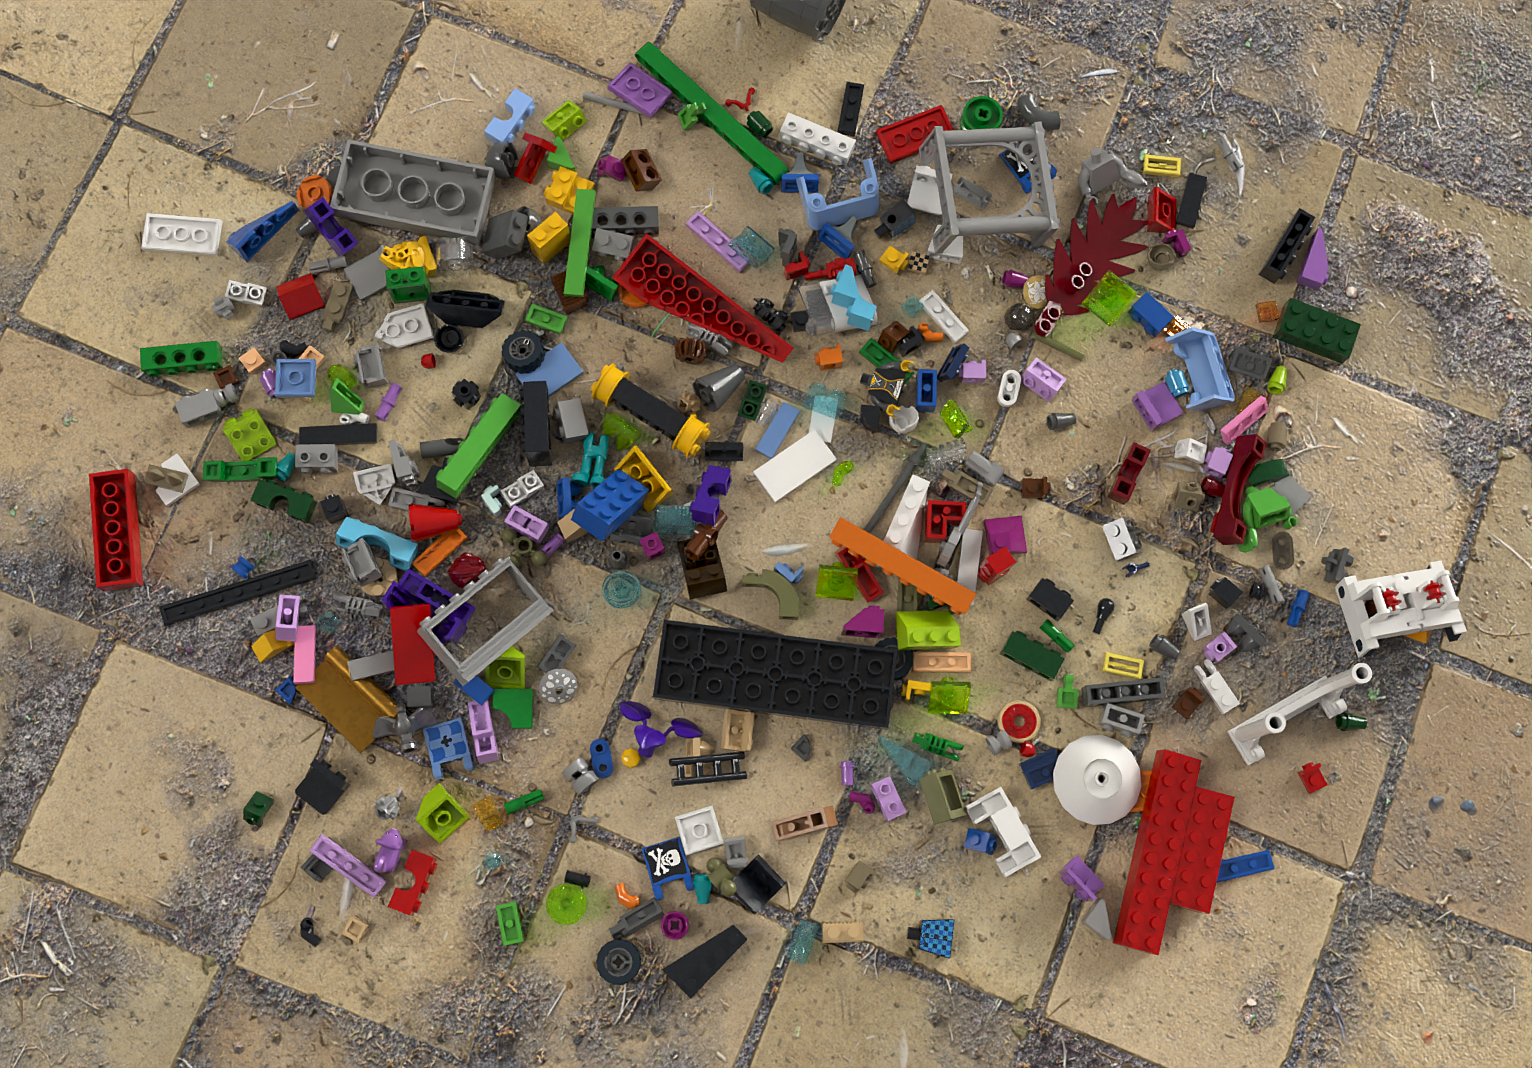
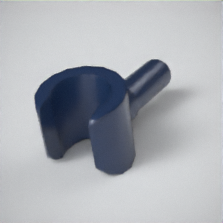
[1122,562,1150,577]

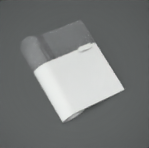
[797,275,878,337]

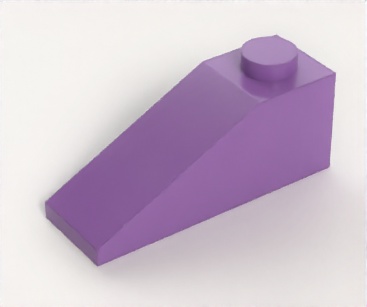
[1296,228,1329,290]

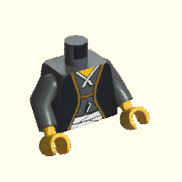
[860,360,914,418]

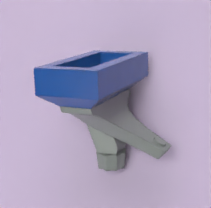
[781,153,819,192]
[818,216,857,259]

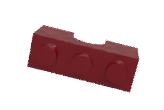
[1107,442,1151,505]

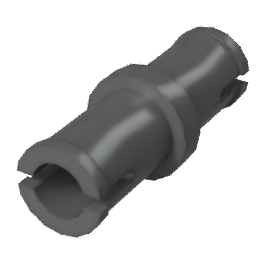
[853,249,877,288]

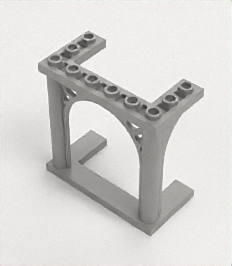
[919,122,1060,254]

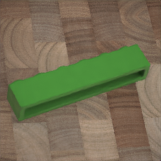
[436,393,521,499]

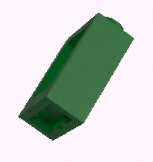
[385,266,431,304]

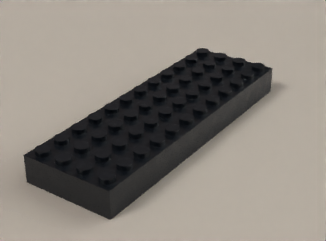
[653,620,898,730]

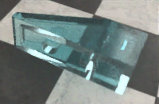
[877,735,933,787]

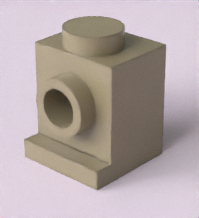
[845,861,876,893]

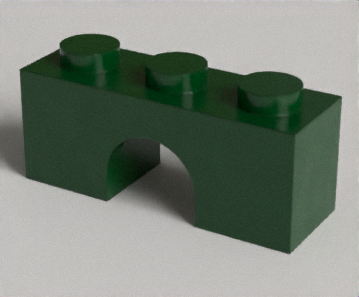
[251,479,317,524]

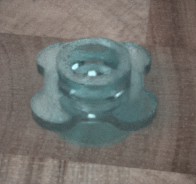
[901,295,924,318]
[482,852,504,869]

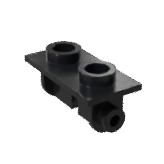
[705,442,743,461]

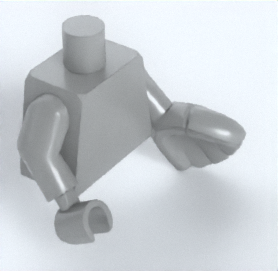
[1078,148,1147,207]

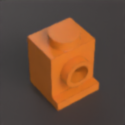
[814,344,843,371]

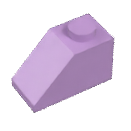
[275,595,300,642]

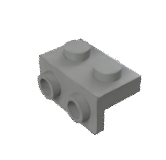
[592,228,634,261]

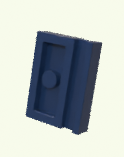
[937,343,970,382]
[1019,748,1058,790]

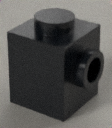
[320,494,349,524]
[1208,577,1243,609]

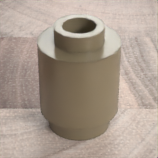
[1266,422,1288,451]

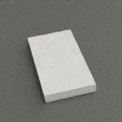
[141,213,223,257]
[753,429,837,503]

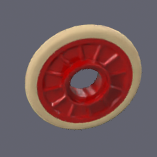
[998,700,1040,743]

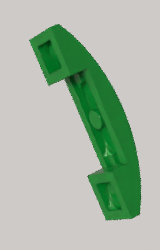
[203,457,277,482]

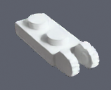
[1194,659,1240,715]

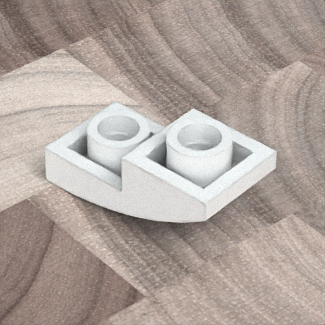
[224,280,267,306]
[500,470,544,508]

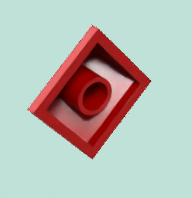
[1147,187,1177,233]
[276,273,325,320]

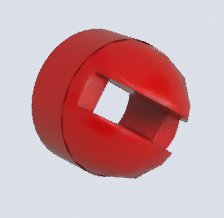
[421,353,436,369]
[1019,741,1036,758]

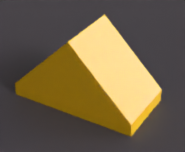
[251,630,295,663]

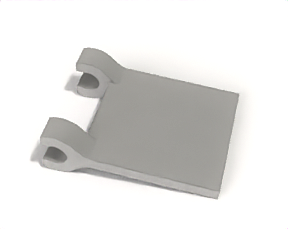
[344,243,391,301]

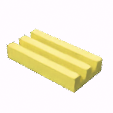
[1143,154,1181,178]
[1102,652,1144,680]

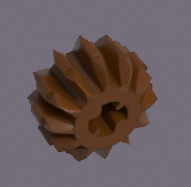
[674,337,706,364]

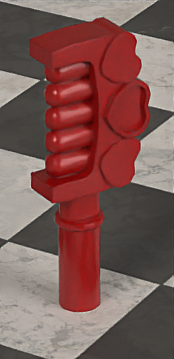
[804,257,857,281]

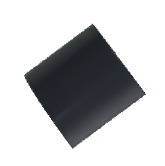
[859,404,880,433]

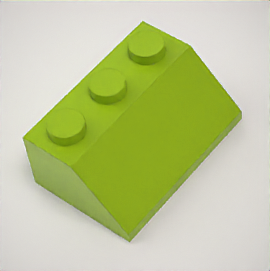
[895,611,961,650]

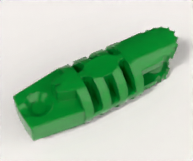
[912,732,964,762]

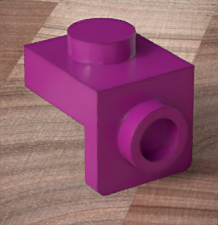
[597,155,626,182]

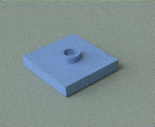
[275,359,316,398]

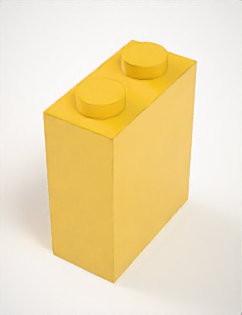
[527,211,571,265]

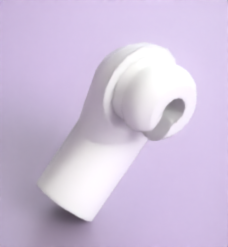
[339,413,370,425]

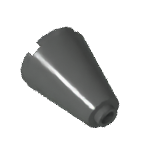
[692,364,745,412]

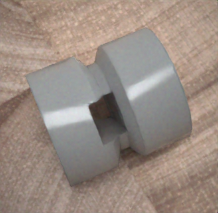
[562,757,599,795]

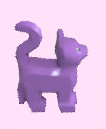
[374,828,408,873]

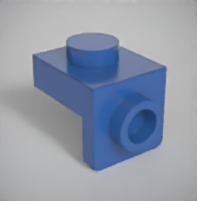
[964,828,997,855]

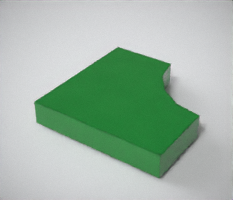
[493,689,533,729]

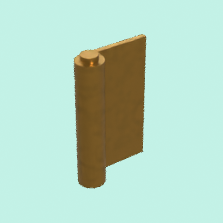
[295,645,398,754]

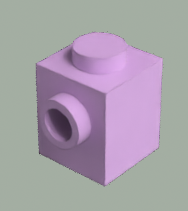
[1203,447,1233,479]

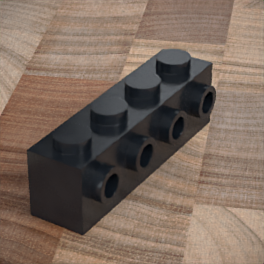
[1258,208,1315,284]

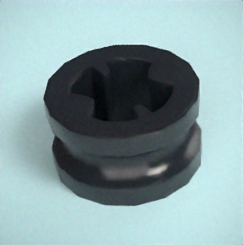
[1249,581,1265,600]

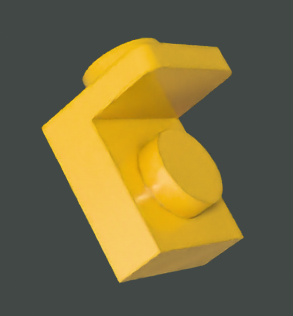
[879,246,909,274]
[901,680,931,702]

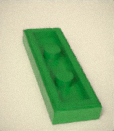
[859,338,914,385]

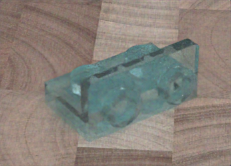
[728,226,775,269]
[802,382,847,420]

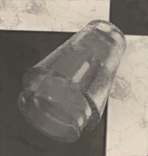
[755,398,779,428]

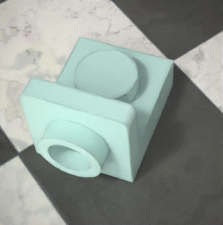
[481,485,502,518]

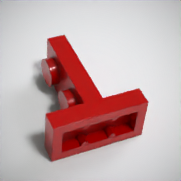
[513,132,557,184]

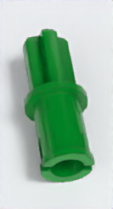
[1039,619,1074,653]
[504,789,544,815]

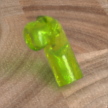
[832,461,854,486]

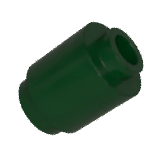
[747,111,774,138]

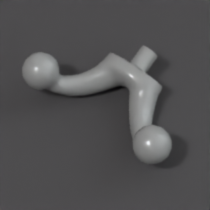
[568,815,598,843]

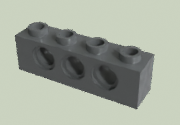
[591,206,659,238]
[1081,677,1166,707]

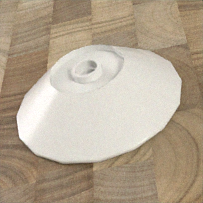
[1053,735,1142,825]

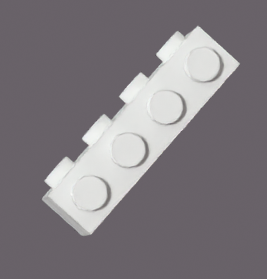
[779,112,856,166]

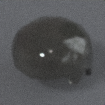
[1004,303,1035,331]

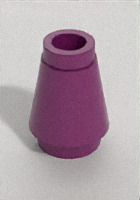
[1002,269,1030,288]

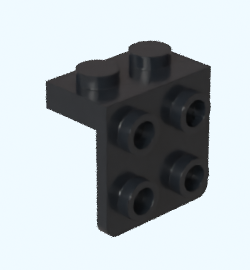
[295,759,350,815]
[731,854,786,914]

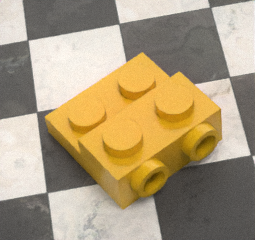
[544,166,595,214]

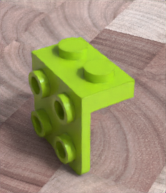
[223,407,276,461]

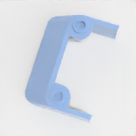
[796,158,879,231]
[1165,327,1235,411]

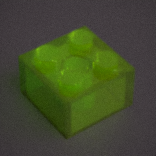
[1081,270,1138,327]

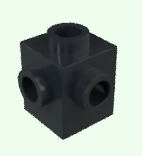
[451,379,481,410]

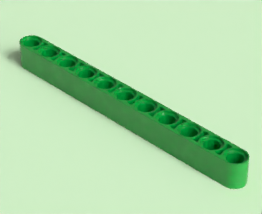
[634,41,789,185]

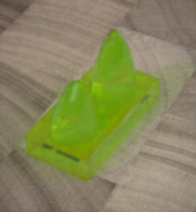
[940,399,973,439]
[603,412,642,451]

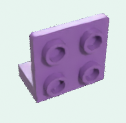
[1132,382,1183,431]
[1059,855,1105,901]

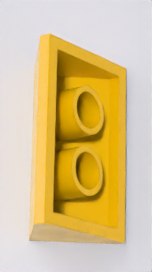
[614,445,672,513]

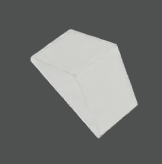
[1182,603,1212,641]

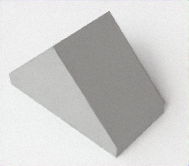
[1081,898,1112,940]

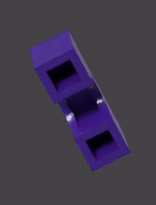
[304,197,358,256]
[689,465,732,526]

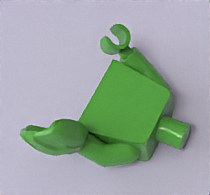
[1238,486,1298,553]

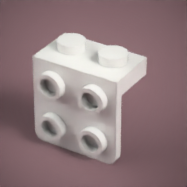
[908,166,952,215]

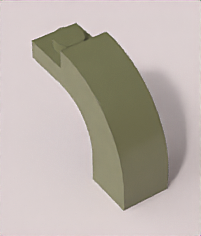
[742,569,799,620]

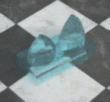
[786,919,819,965]

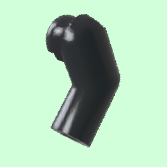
[300,917,322,948]

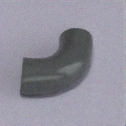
[1017,94,1060,130]

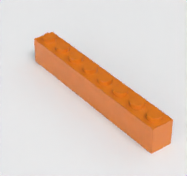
[829,517,977,615]

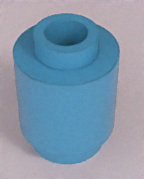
[1165,369,1189,398]

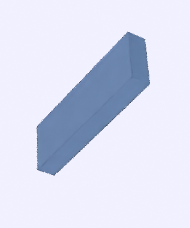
[755,402,800,459]

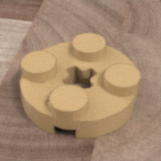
[361,558,398,597]

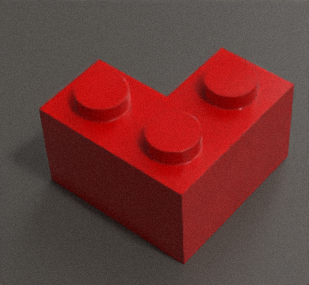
[924,500,966,543]

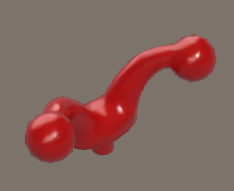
[725,87,755,112]

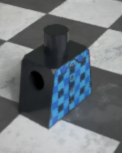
[874,198,916,239]
[907,919,955,958]

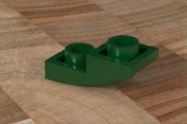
[738,380,768,421]
[1248,459,1290,486]

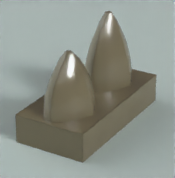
[144,464,188,493]

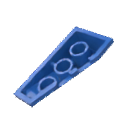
[226,201,299,262]

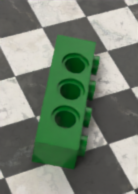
[140,340,223,377]

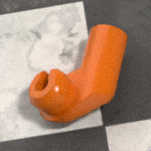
[917,323,943,342]
[614,883,640,909]

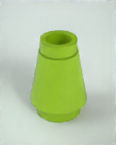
[1267,366,1287,395]

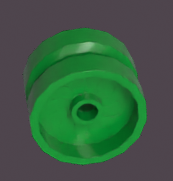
[960,96,1003,130]

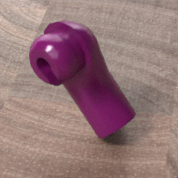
[849,792,875,814]

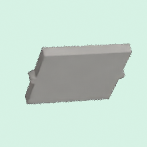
[1272,476,1311,516]

